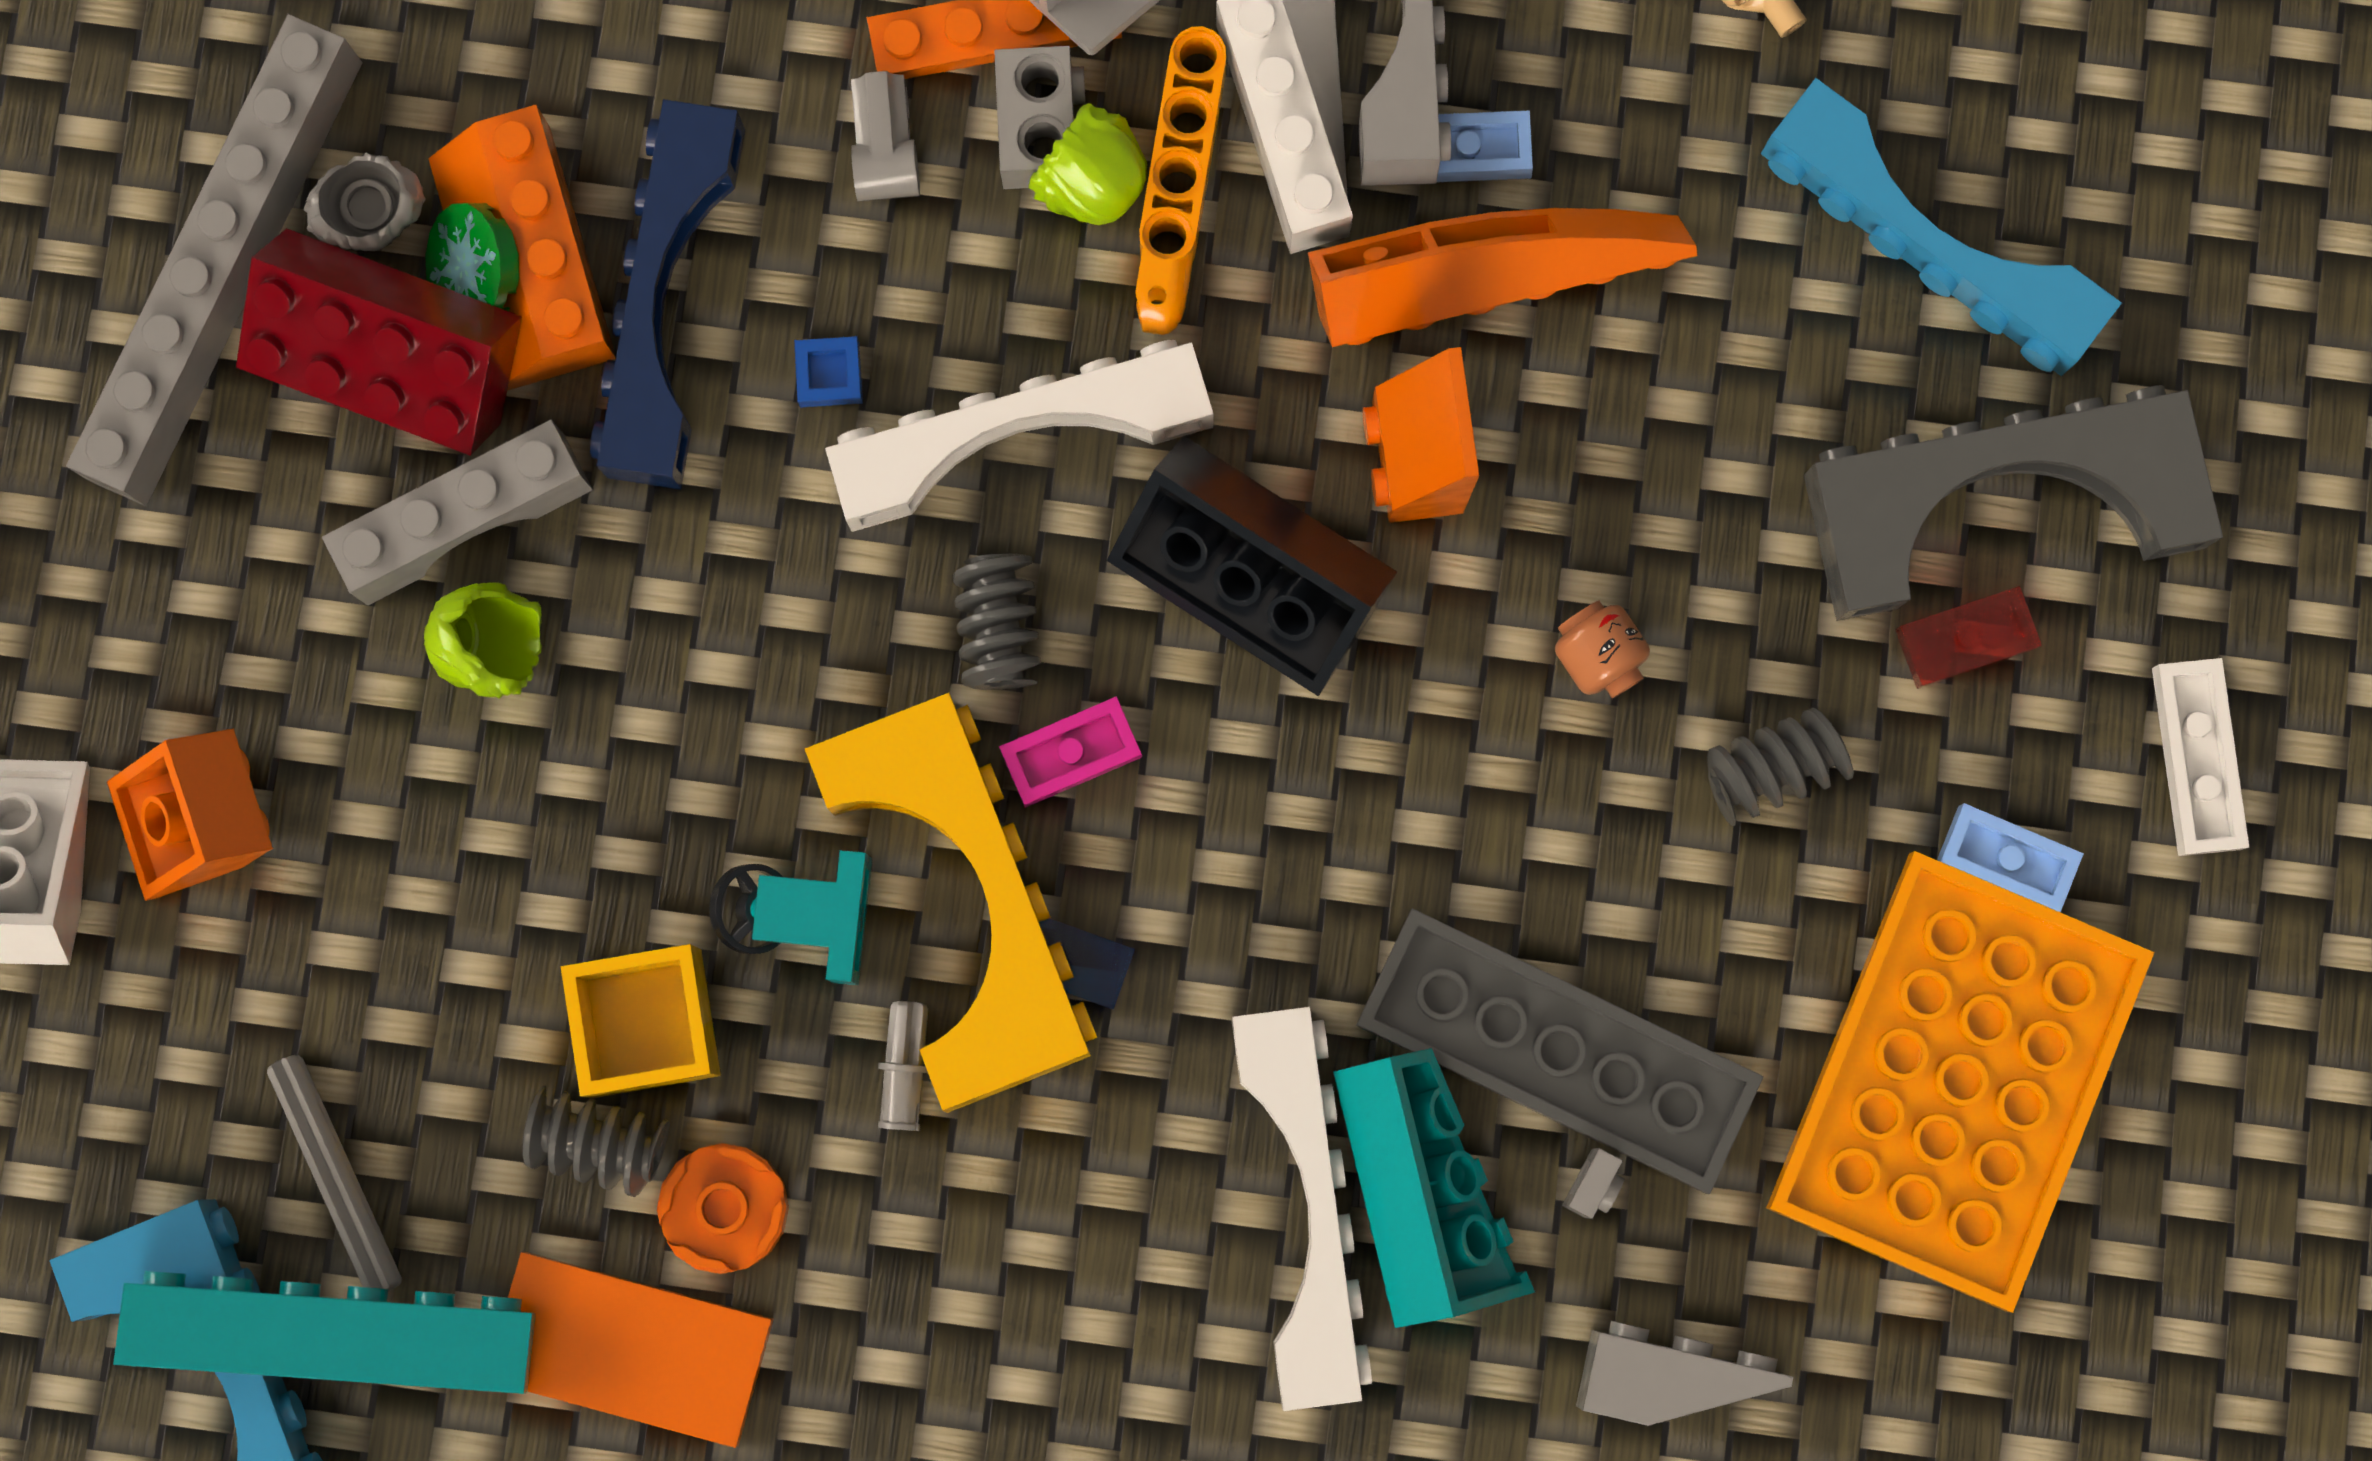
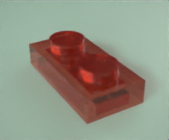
[1895,586,2042,689]

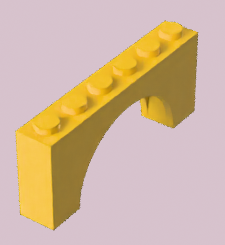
[805,693,1097,1113]

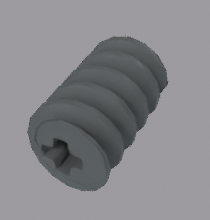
[953,553,1041,690]
[1707,708,1854,826]
[523,1085,670,1197]

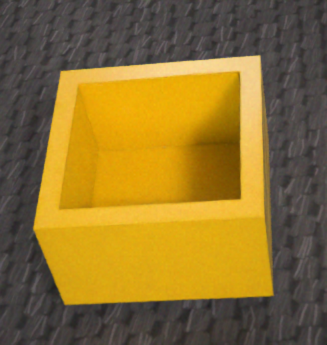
[561,944,721,1098]

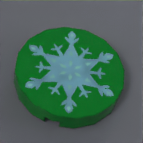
[425,203,520,311]

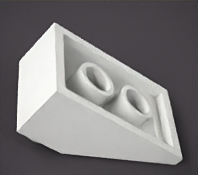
[0,759,90,965]

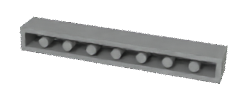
[66,14,363,506]

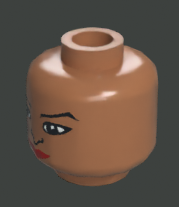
[1555,600,1650,699]

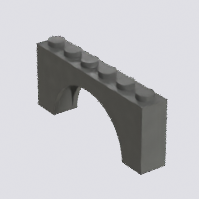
[1804,385,2223,621]

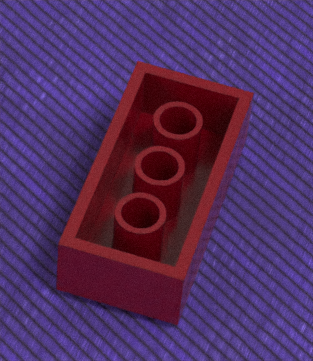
[236,228,522,456]

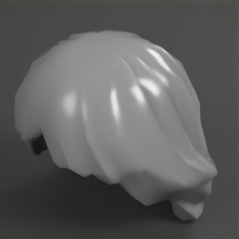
[304,153,426,252]

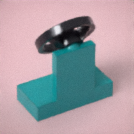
[709,850,872,985]

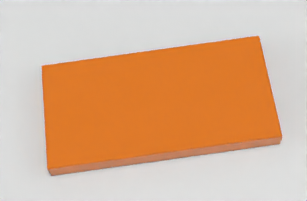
[508,1252,774,1448]

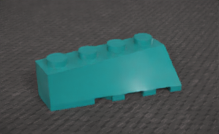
[1333,1048,1535,1328]

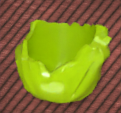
[1028,103,1148,226]
[424,582,542,699]

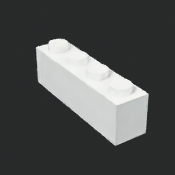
[1216,0,1353,254]

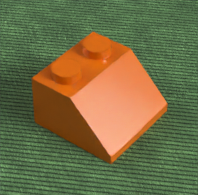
[107,729,273,901]

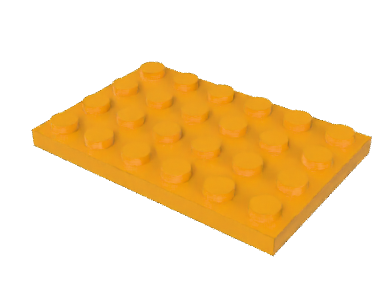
[1766,851,2155,1313]

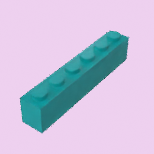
[113,1271,536,1394]

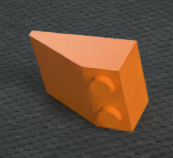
[1363,347,1479,523]

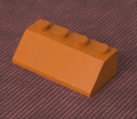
[428,105,616,391]

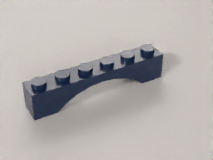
[590,99,745,489]

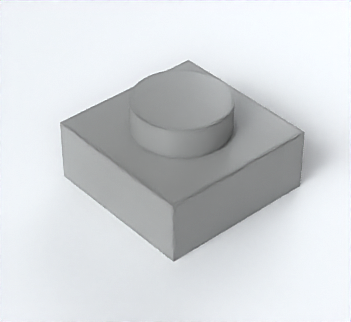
[1562,1148,1624,1219]

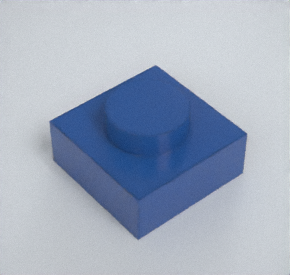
[794,336,863,408]

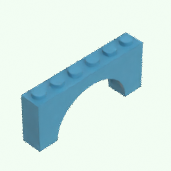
[49,1199,322,1461]

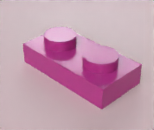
[999,696,1142,808]

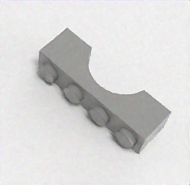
[322,420,593,605]

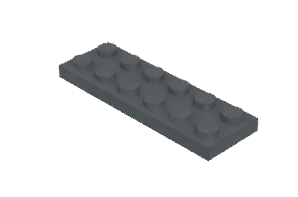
[1356,908,1764,1194]

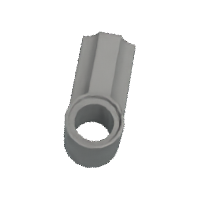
[851,71,920,202]

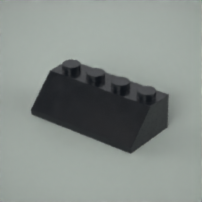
[1106,436,1397,696]

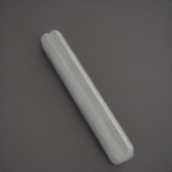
[267,1055,402,1291]

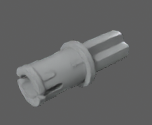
[878,1001,928,1131]

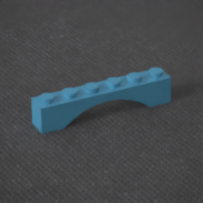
[1761,78,2122,376]

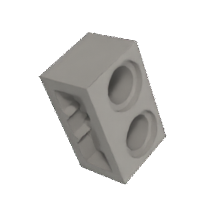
[994,46,1086,189]

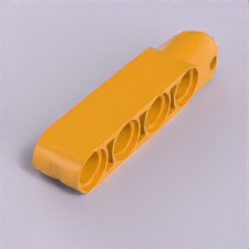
[1135,26,1226,335]

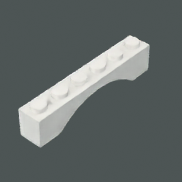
[825,340,1214,532]
[1232,1007,1372,1411]

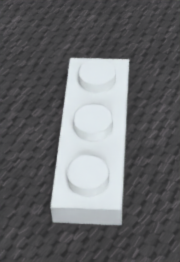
[2152,658,2249,856]

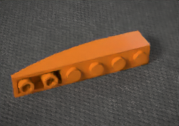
[1308,208,1697,347]

